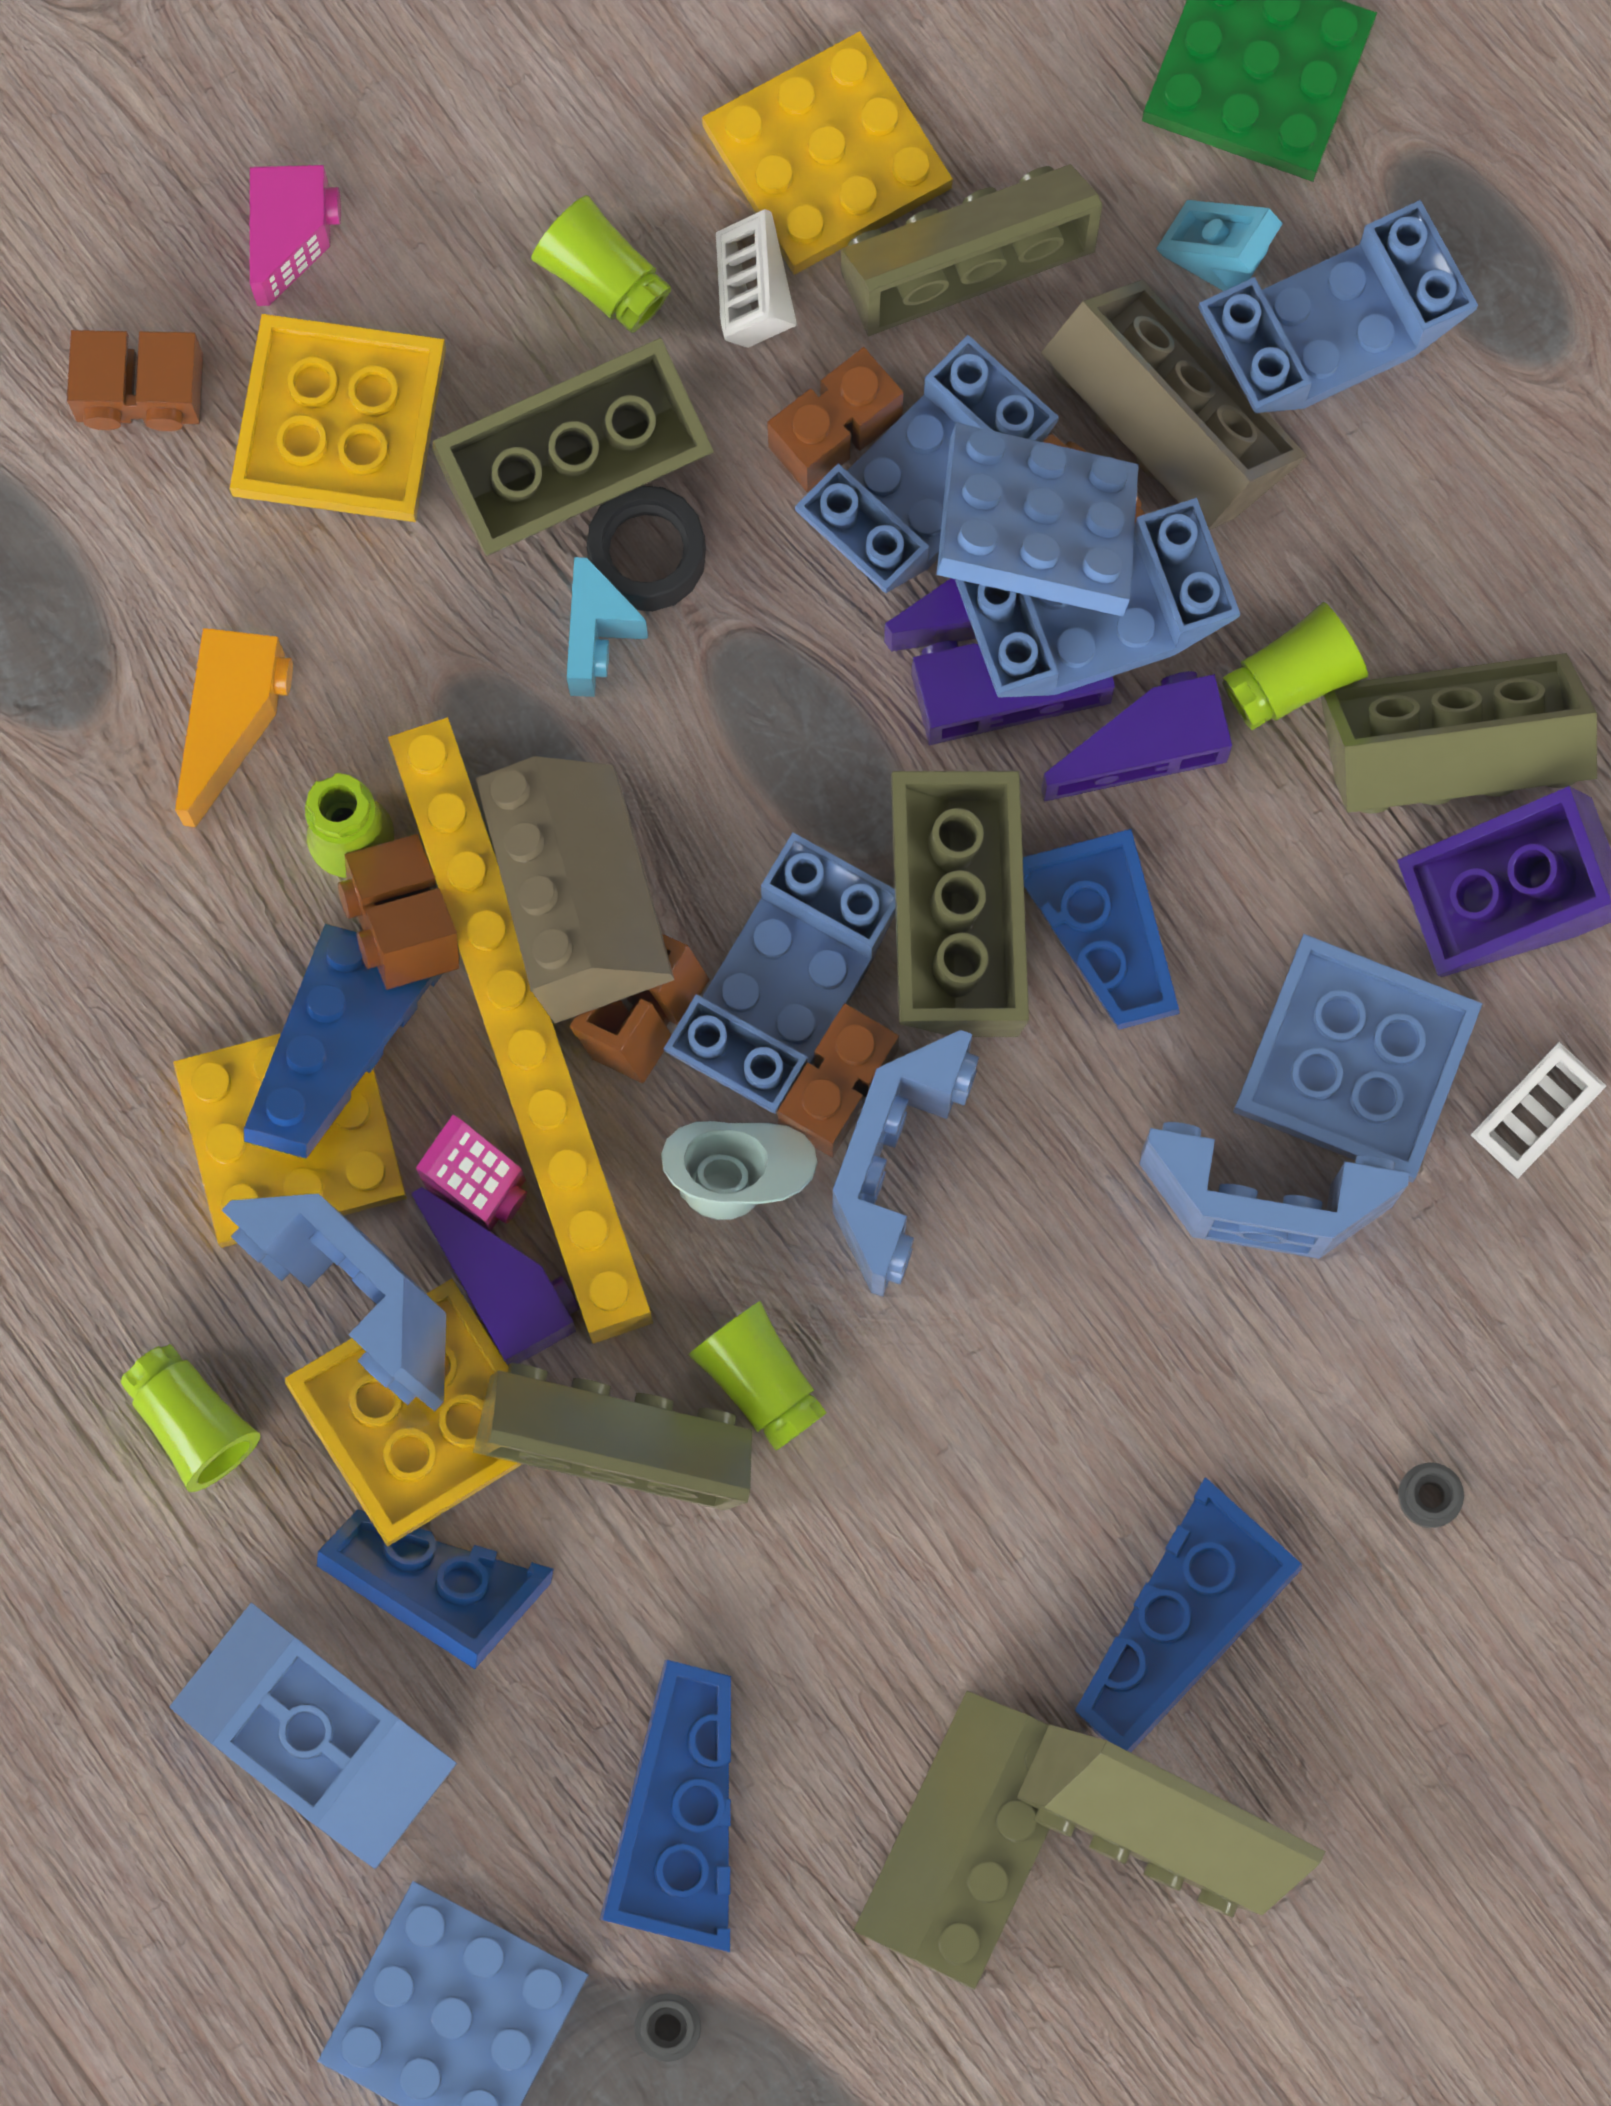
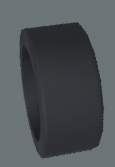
[586,485,706,612]

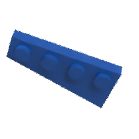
[244,924,444,1158]
[1075,1477,1302,1753]
[599,1660,731,1952]

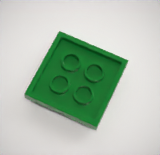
[1142,0,1377,182]

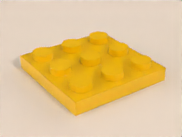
[702,31,953,275]
[229,314,446,522]
[173,1033,407,1248]
[285,1278,522,1547]

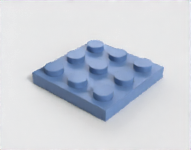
[936,423,1139,617]
[1233,934,1483,1183]
[317,1881,589,2106]

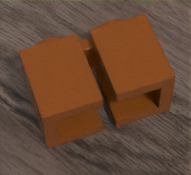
[67,330,203,431]
[767,347,904,492]
[338,834,459,990]
[569,934,710,1084]
[777,1003,899,1158]

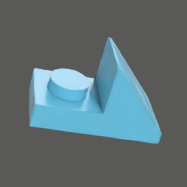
[1156,200,1283,291]
[567,557,648,697]

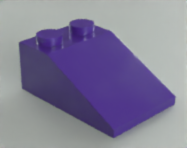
[1397,786,1611,977]

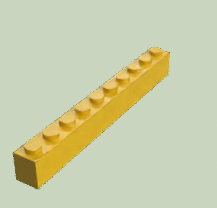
[388,717,653,1344]

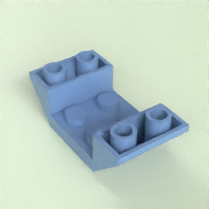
[1198,200,1478,413]
[795,335,1059,593]
[955,498,1240,697]
[664,832,896,1114]
[832,1030,979,1297]
[1139,1122,1410,1259]
[222,1194,446,1411]
[169,1603,457,1869]

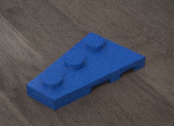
[1023,829,1180,1030]
[316,1509,554,1669]

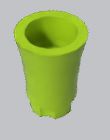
[531,195,671,333]
[1222,602,1368,730]
[305,773,394,878]
[688,1301,827,1451]
[120,1344,261,1492]

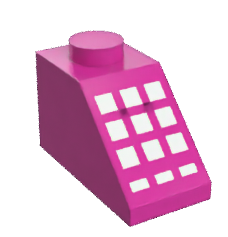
[250,165,341,306]
[416,1115,527,1232]

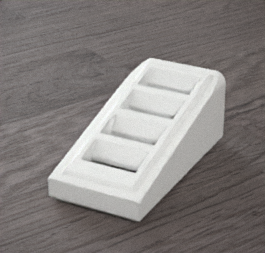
[716,209,797,348]
[1471,1042,1606,1179]

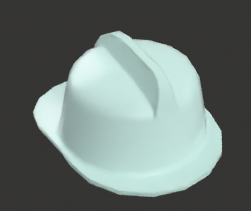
[661,1121,818,1220]

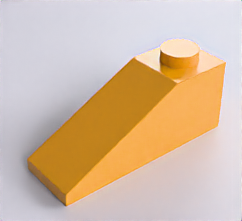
[175,628,293,827]

